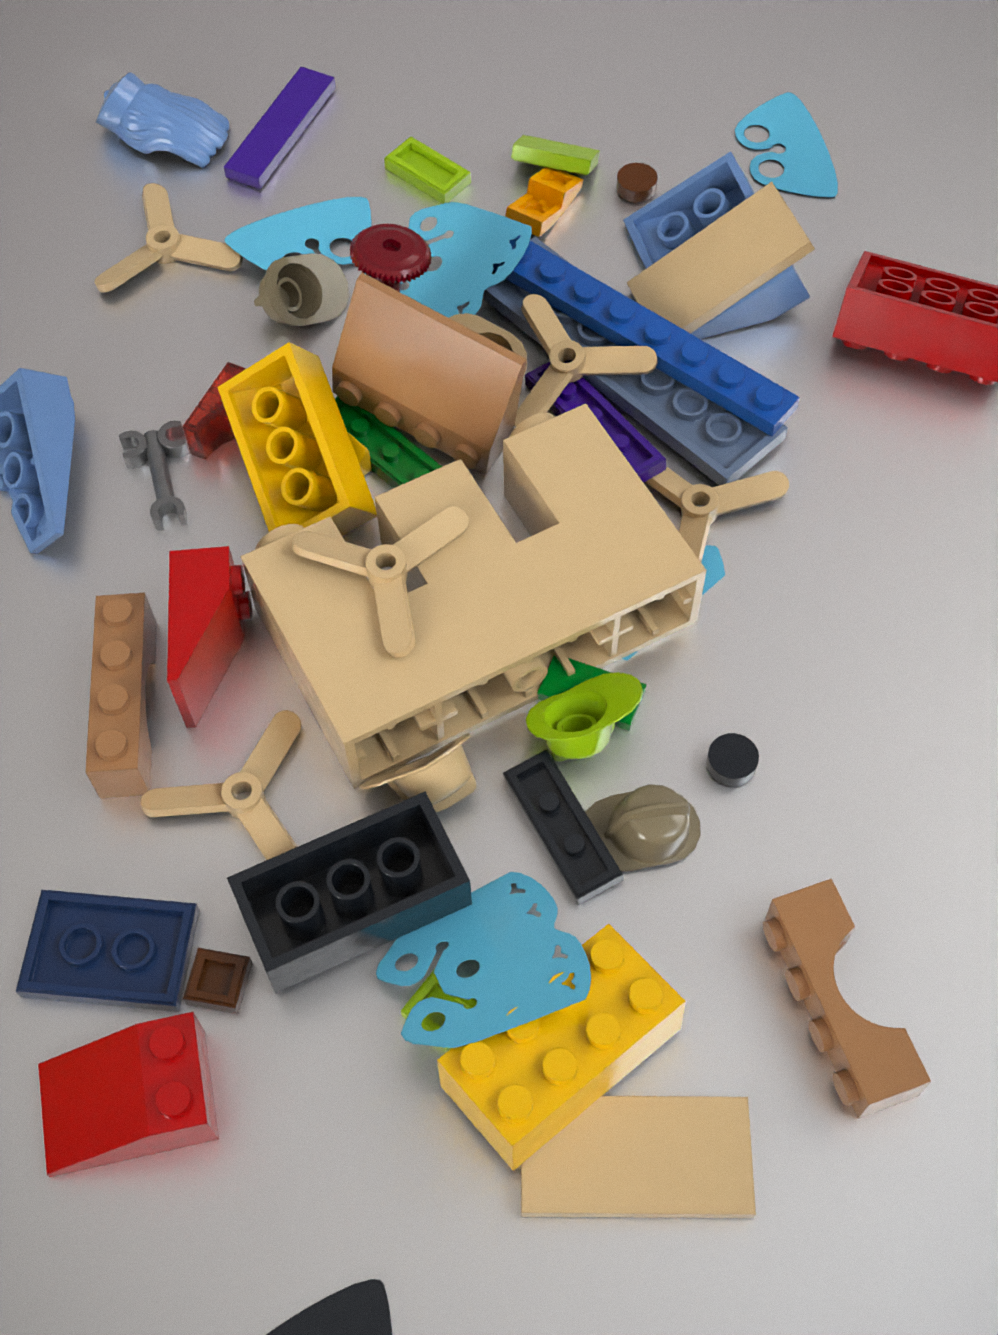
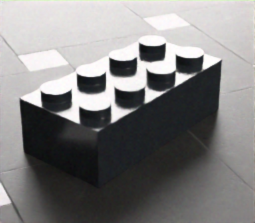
[227,791,472,993]

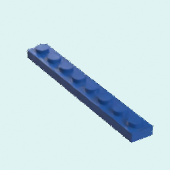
[493,235,800,437]

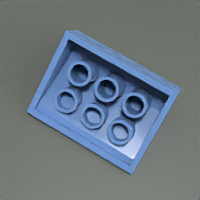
[623,151,810,339]

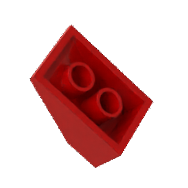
[167,546,253,728]
[38,1012,219,1177]

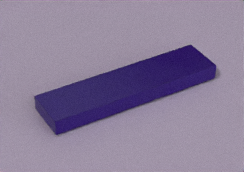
[224,67,336,189]
[525,361,666,483]

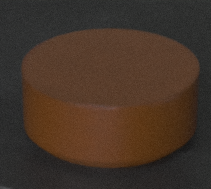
[616,162,658,202]

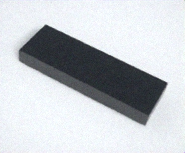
[503,749,624,905]

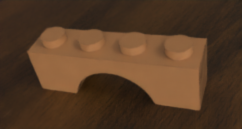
[85,592,157,799]
[763,878,931,1119]

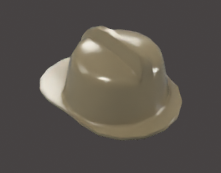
[254,253,349,326]
[585,784,701,872]

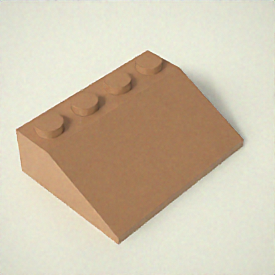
[332,273,527,475]

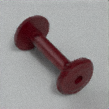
[350,224,432,292]

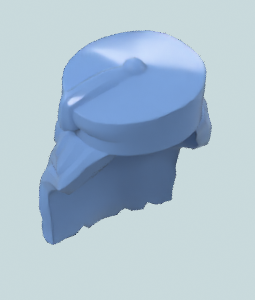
[96,72,229,169]

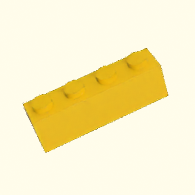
[217,342,377,536]

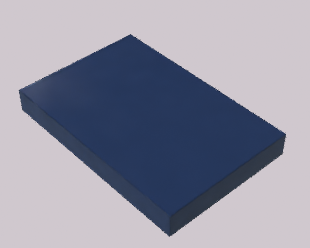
[16,890,200,1012]

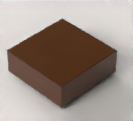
[183,947,252,1014]

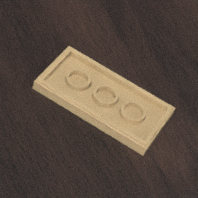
[627,182,815,334]
[521,1096,756,1218]

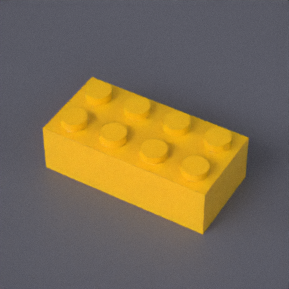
[437,924,686,1171]

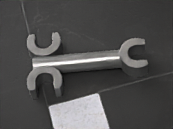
[119,421,189,531]

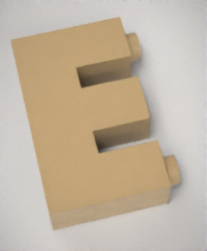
[240,404,707,789]

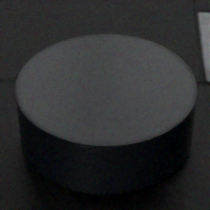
[706,733,759,786]

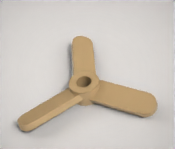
[94,183,243,292]
[515,294,657,427]
[646,467,789,562]
[292,506,469,658]
[140,710,301,860]

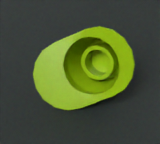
[526,672,643,762]

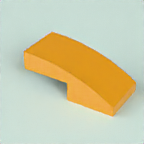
[505,167,584,237]

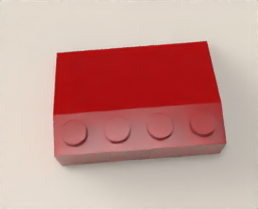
[832,251,998,385]

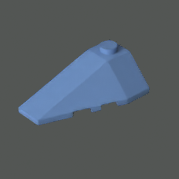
[0,368,76,554]

